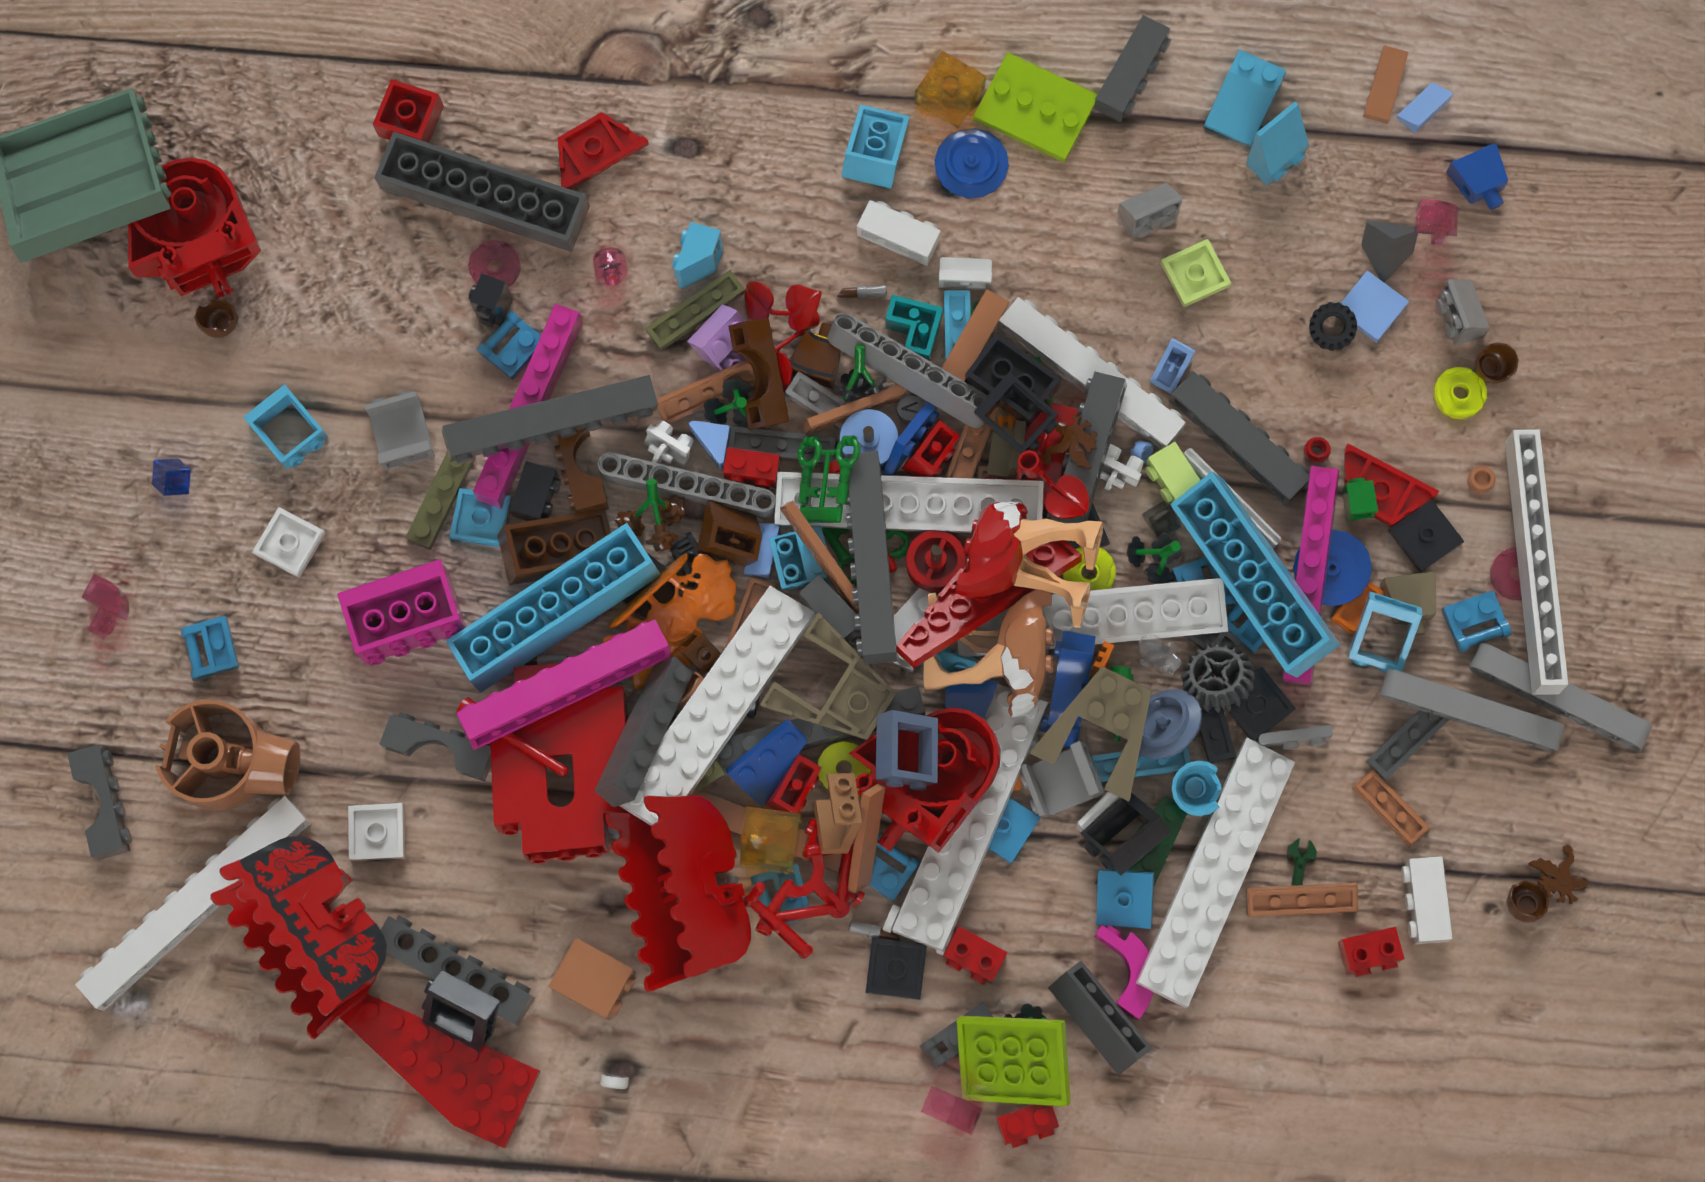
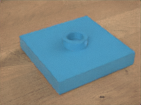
[988,798,1041,864]
[1096,869,1154,929]

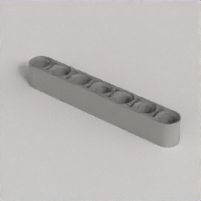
[827,313,988,428]
[598,452,776,519]
[1469,643,1652,752]
[1380,669,1565,752]

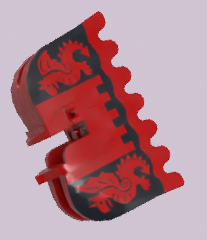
[210,836,387,1040]

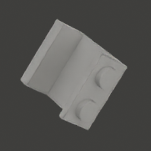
[364,391,435,471]
[1020,741,1106,818]

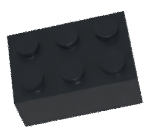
[965,333,1061,427]

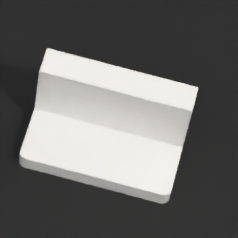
[939,257,992,290]

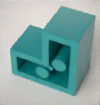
[885,295,943,361]

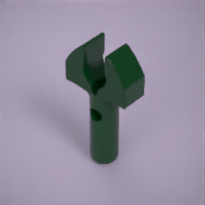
[1287,838,1317,886]

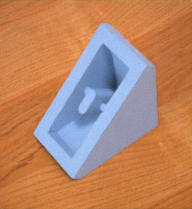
[1150,338,1195,394]
[689,421,731,471]

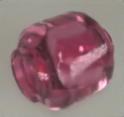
[593,247,628,286]

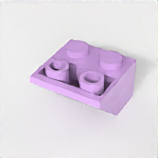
[687,304,746,372]

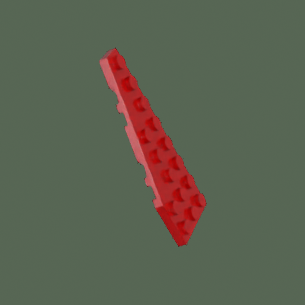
[896,540,1082,668]
[340,994,540,1148]

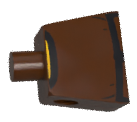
[789,323,841,390]

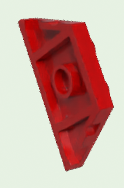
[557,112,649,190]
[1344,443,1439,527]

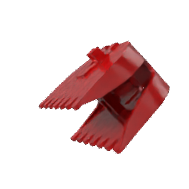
[605,796,751,993]

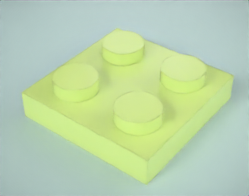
[1160,239,1231,308]

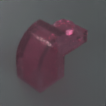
[1415,199,1458,245]
[81,574,129,640]
[921,1086,983,1136]

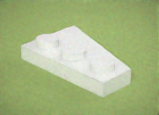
[888,588,938,673]

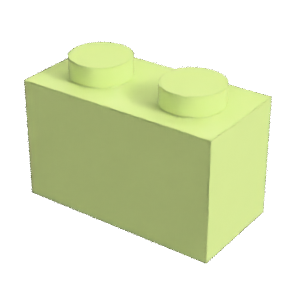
[1145,442,1200,503]

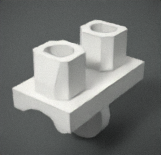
[644,421,694,468]
[1100,444,1144,491]

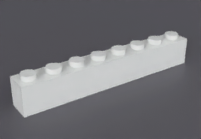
[998,297,1186,450]

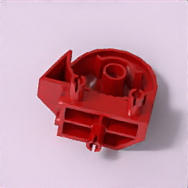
[128,158,261,297]
[849,707,1001,853]

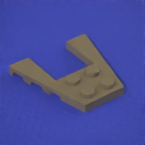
[760,613,896,740]
[1030,666,1152,801]

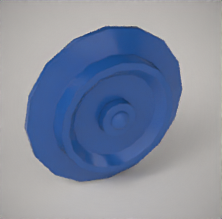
[934,128,1009,199]
[1293,530,1372,606]

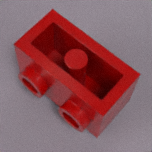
[901,420,960,477]
[723,447,781,489]
[765,754,822,817]
[943,926,1008,985]
[1338,927,1405,977]
[996,1105,1059,1148]

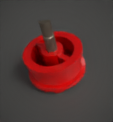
[906,530,966,593]

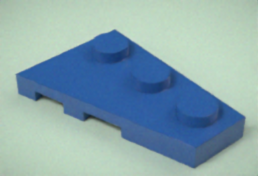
[882,401,939,476]
[726,719,807,808]

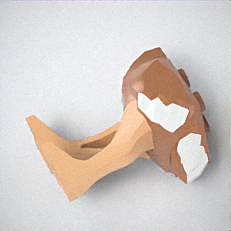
[924,589,1054,717]

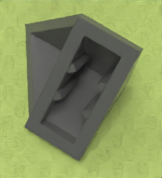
[1362,220,1419,282]

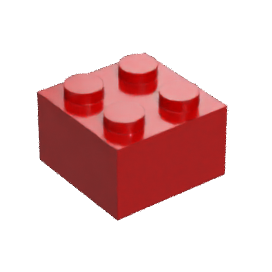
[373,79,444,143]

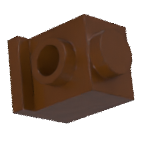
[677,629,721,674]

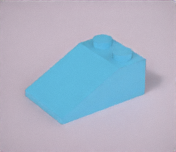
[1204,49,1287,147]
[1246,102,1309,185]
[841,104,910,189]

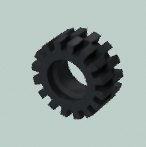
[1309,302,1357,351]

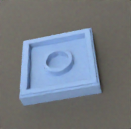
[1341,270,1409,343]

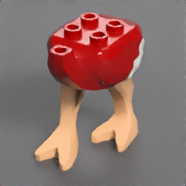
[956,501,1103,628]

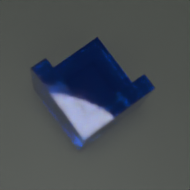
[152,458,191,496]

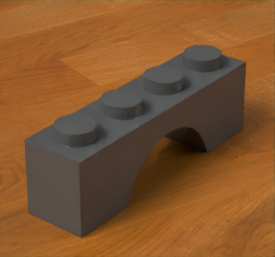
[380,712,491,782]
[67,744,132,860]

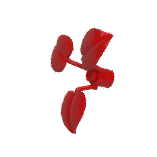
[744,281,822,393]
[984,406,1090,519]

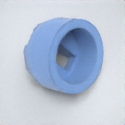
[1130,440,1154,463]

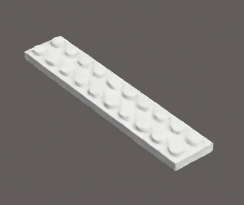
[774,472,1044,533]
[958,578,1228,657]
[619,586,815,826]
[892,684,1049,952]
[1136,738,1295,1008]

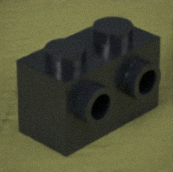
[468,273,513,327]

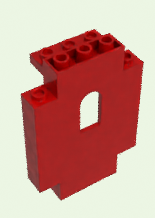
[490,662,630,864]

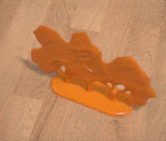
[603,554,736,690]

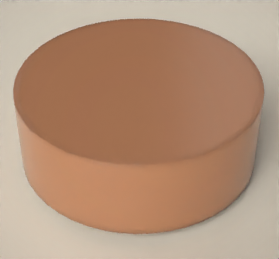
[1467,466,1496,494]

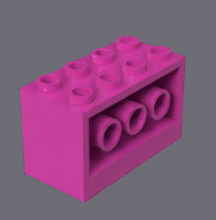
[337,559,466,666]

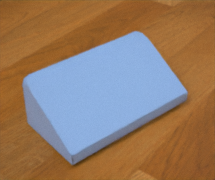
[1396,82,1453,134]
[744,523,780,579]

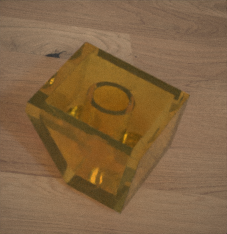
[915,51,986,128]
[740,806,803,874]

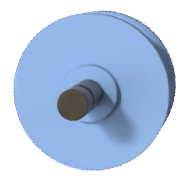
[840,409,898,469]

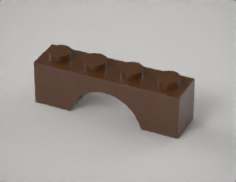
[728,318,789,430]
[555,428,609,513]

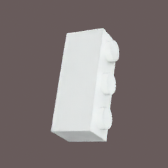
[857,200,941,266]
[1401,856,1453,944]

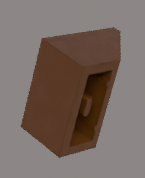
[697,501,762,567]

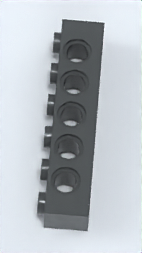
[381,915,535,1027]

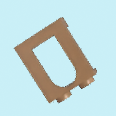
[814,773,862,854]

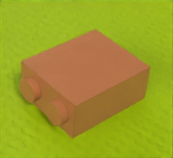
[548,938,637,1020]

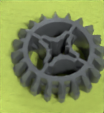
[1181,641,1255,713]

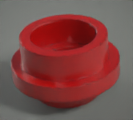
[1304,437,1331,463]

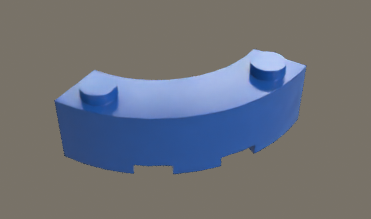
[1041,631,1096,749]

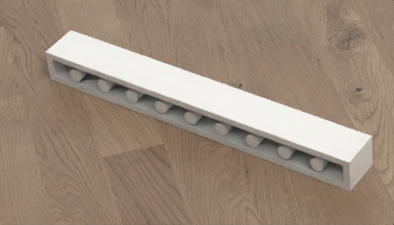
[1505,430,1568,695]
[75,796,311,1011]

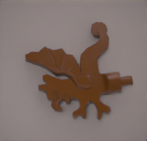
[1042,415,1097,469]
[1528,844,1588,904]

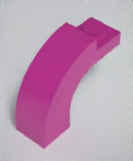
[1094,925,1154,1021]

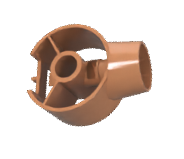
[155,700,301,811]

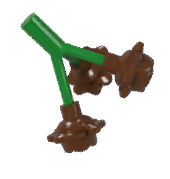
[615,478,686,551]

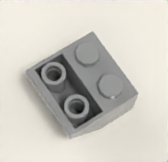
[1117,183,1183,239]
[1436,279,1490,345]

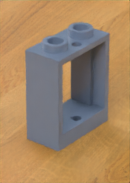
[876,710,938,791]

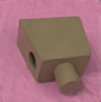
[1380,572,1436,637]

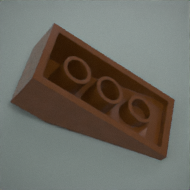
[497,509,611,585]

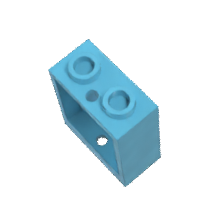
[243,384,329,470]
[1348,591,1422,674]

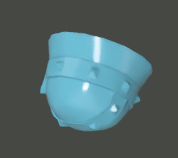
[1171,760,1222,816]

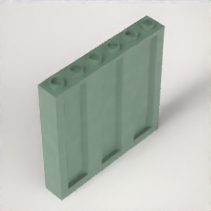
[0,88,172,263]

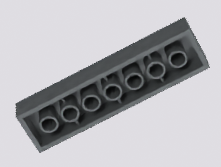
[374,131,590,252]

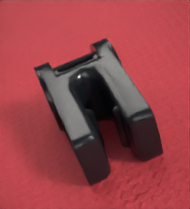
[669,532,701,587]

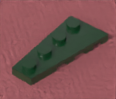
[1095,796,1187,886]

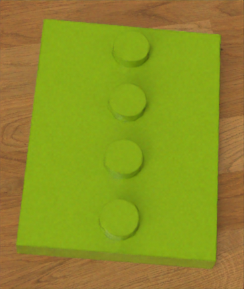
[973,52,1098,163]
[956,1016,1071,1106]

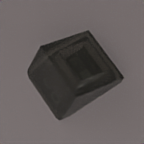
[1142,501,1181,539]

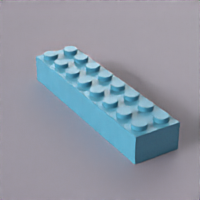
[1170,472,1340,678]
[446,523,661,693]

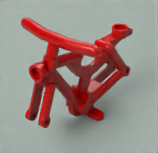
[743,818,865,959]

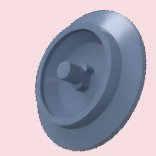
[1139,689,1202,759]

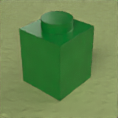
[1342,478,1378,521]

